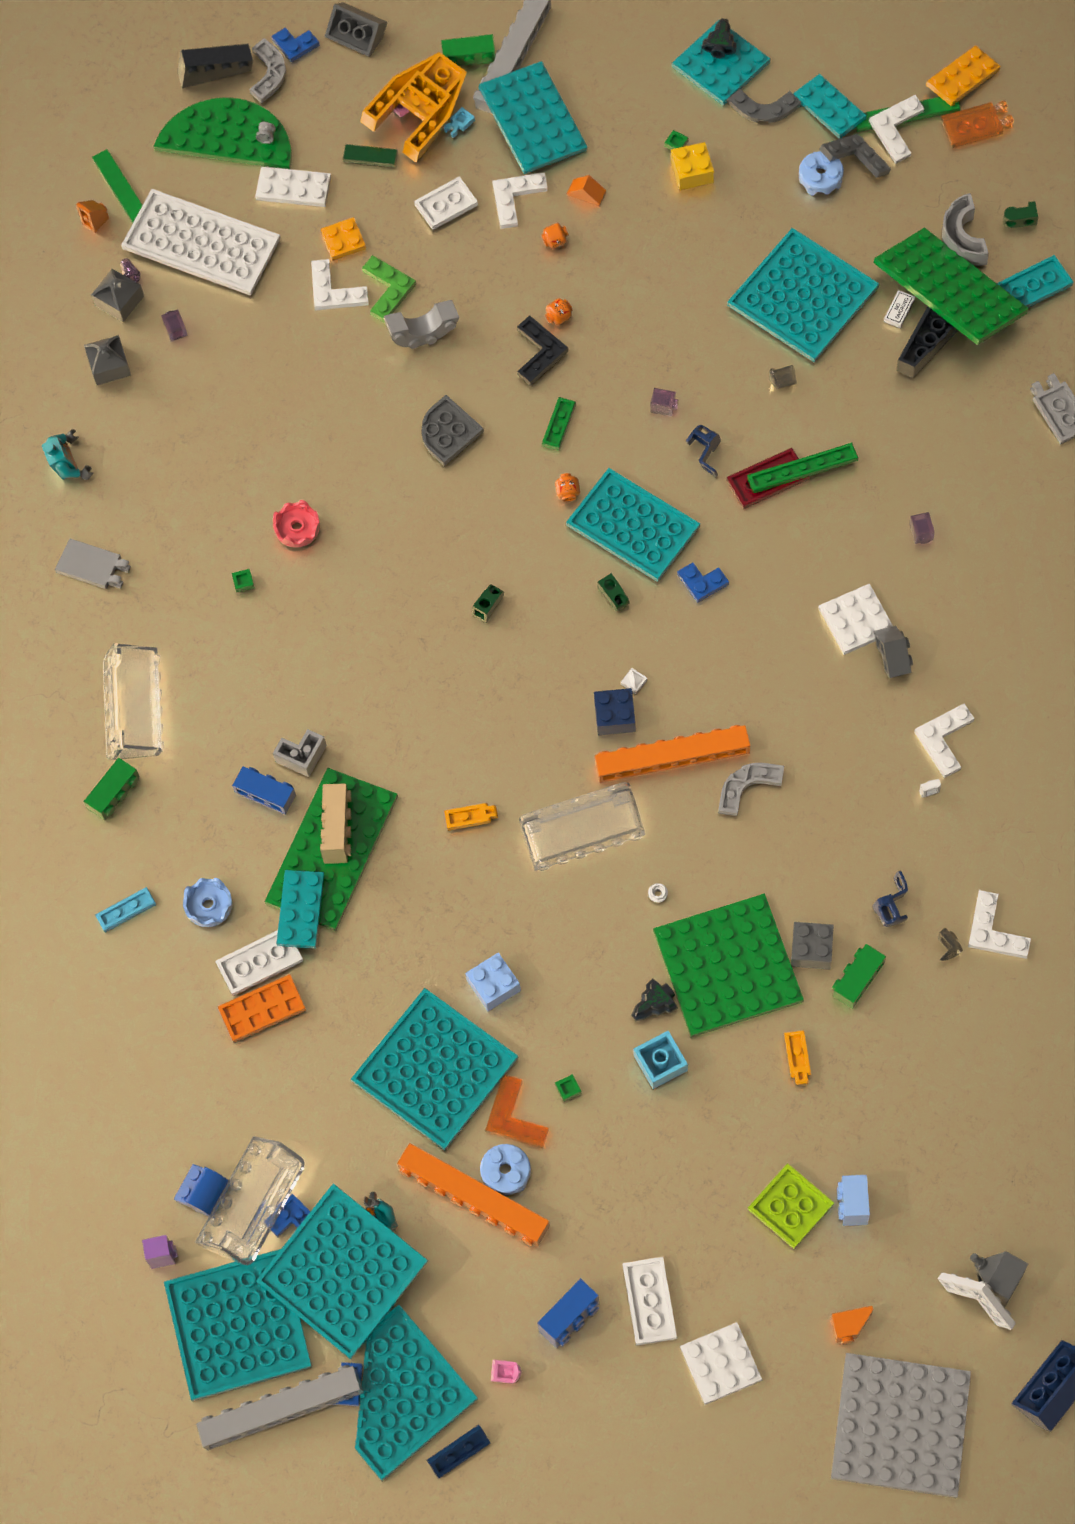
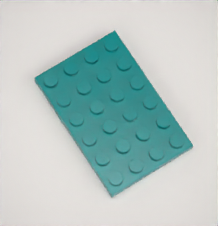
[478,61,587,174]
[566,468,700,582]

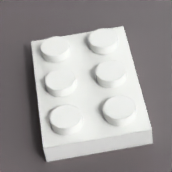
[414,176,478,230]

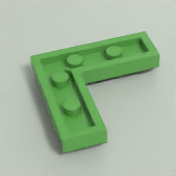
[362,255,416,323]

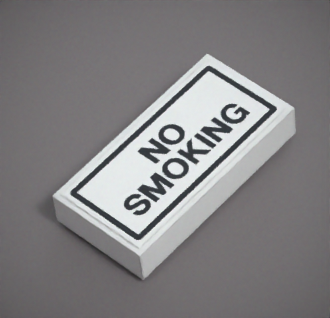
[884,290,915,328]

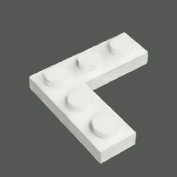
[869,95,924,164]
[492,172,548,229]
[311,259,369,311]
[914,703,974,778]
[968,890,1031,959]
[938,1272,1016,1330]

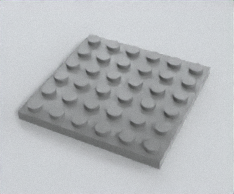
[831,1353,971,1498]

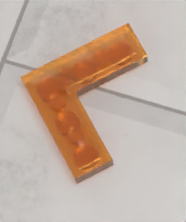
[485,1075,549,1149]

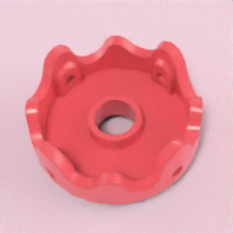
[273,500,320,548]

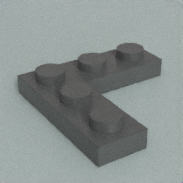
[819,134,891,178]

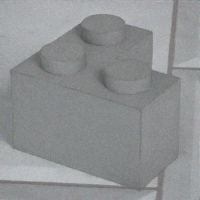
[273,729,327,777]

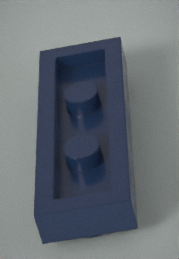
[427,1425,490,1479]

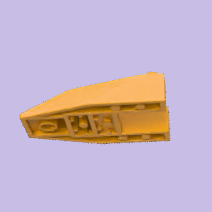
[360,52,467,162]

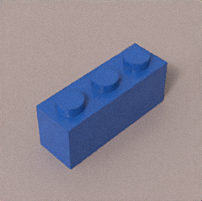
[232,766,296,815]

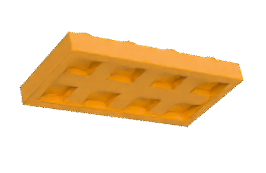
[926,45,1001,106]

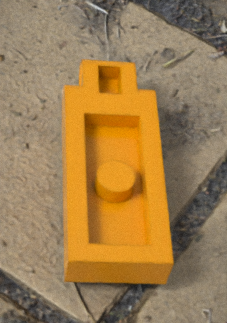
[444,803,498,831]
[784,1030,811,1085]

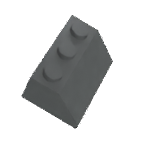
[325,2,387,56]

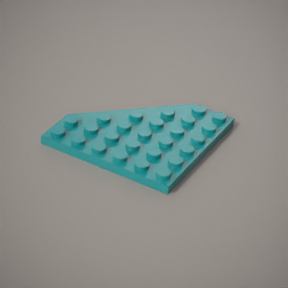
[355,1304,478,1481]

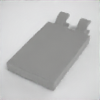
[1030,373,1075,445]
[55,538,131,589]

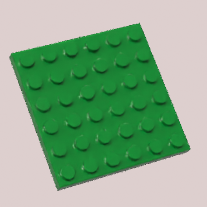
[653,893,804,1038]

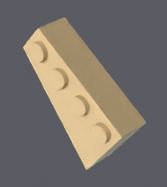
[320,784,351,864]

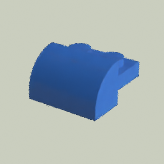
[174,1164,231,1218]

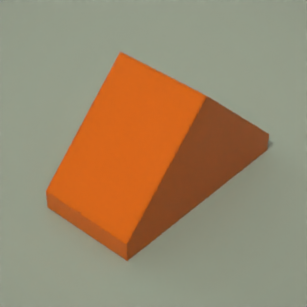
[567,175,606,206]

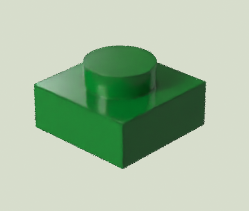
[664,130,688,150]
[232,569,254,593]
[555,1074,582,1102]

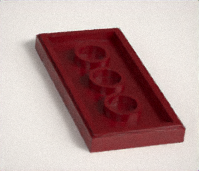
[726,448,809,509]

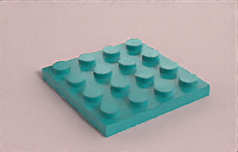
[672,20,770,106]

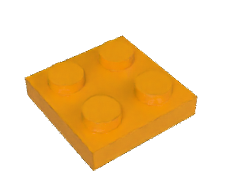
[321,217,366,261]

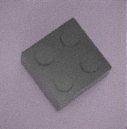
[791,922,834,970]

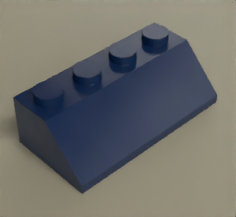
[1011,1340,1075,1432]

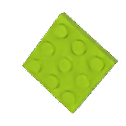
[748,1163,834,1249]

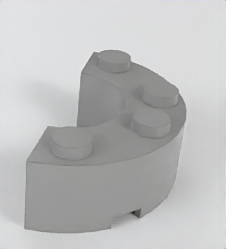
[942,193,989,266]
[384,300,459,349]

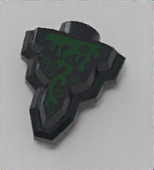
[702,18,737,58]
[631,978,678,1021]

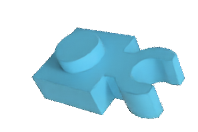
[444,107,475,138]

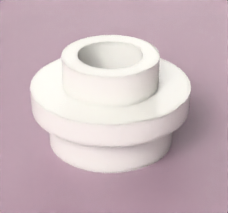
[648,883,668,903]

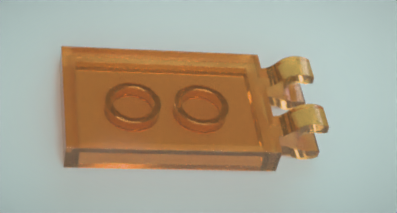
[941,101,1014,149]

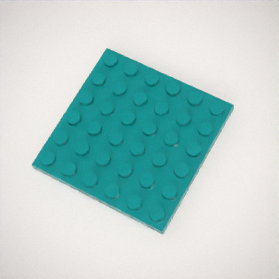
[727,228,879,362]
[351,988,519,1151]
[256,1183,429,1359]
[164,1249,312,1401]

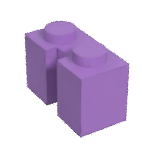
[142,1235,178,1269]

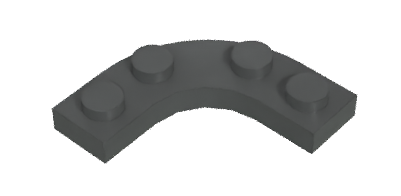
[727,89,802,123]

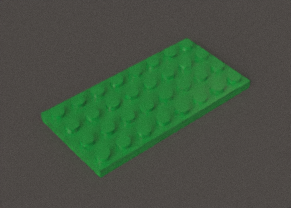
[874,227,1029,345]
[264,768,398,931]

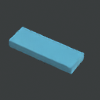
[95,887,156,932]

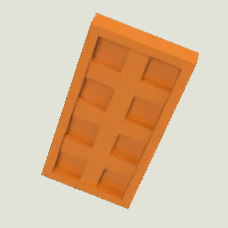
[218,974,306,1043]

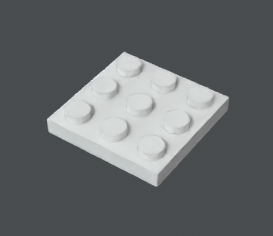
[819,583,893,655]
[680,1322,762,1405]

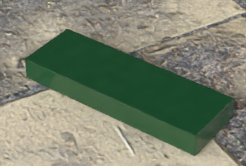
[343,144,398,168]

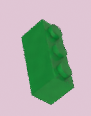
[441,34,495,66]
[83,757,140,820]
[832,944,886,1009]

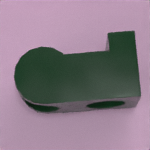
[1003,201,1038,228]
[597,573,630,611]
[472,584,504,623]

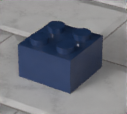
[594,688,636,736]

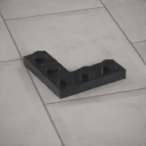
[517,315,568,386]

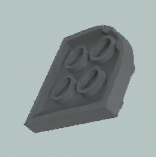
[422,395,484,466]

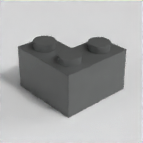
[874,625,913,678]

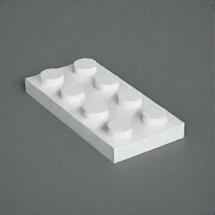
[255,167,331,207]
[215,930,303,996]
[623,1257,677,1346]

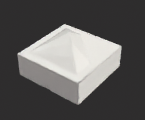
[621,668,647,694]
[919,779,941,798]

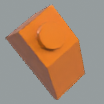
[76,200,109,233]
[831,1306,873,1344]

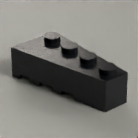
[178,44,253,88]
[897,306,959,378]

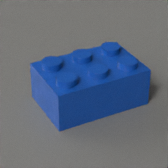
[537,1278,599,1349]

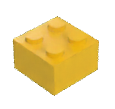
[671,142,714,191]

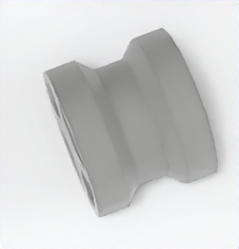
[256,122,276,144]

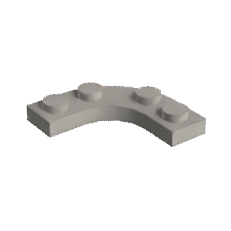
[249,38,286,103]
[718,763,784,816]

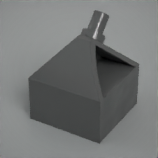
[91,269,144,322]
[84,335,131,386]
[970,1251,1028,1308]

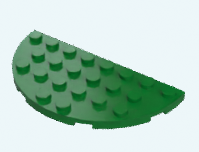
[154,98,292,169]

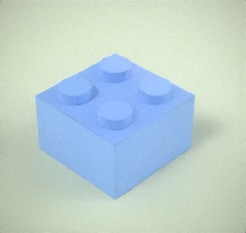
[465,952,521,1012]
[837,1175,870,1226]

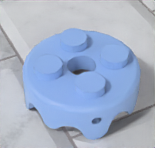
[799,151,844,196]
[183,878,233,927]
[480,1144,531,1196]

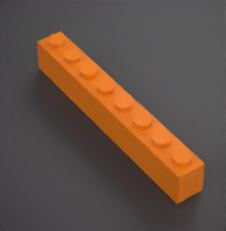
[595,725,750,783]
[397,1143,550,1247]

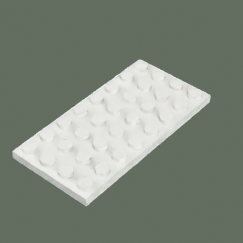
[121,189,281,296]

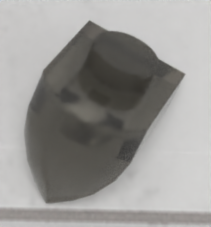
[769,365,797,389]
[938,928,963,961]

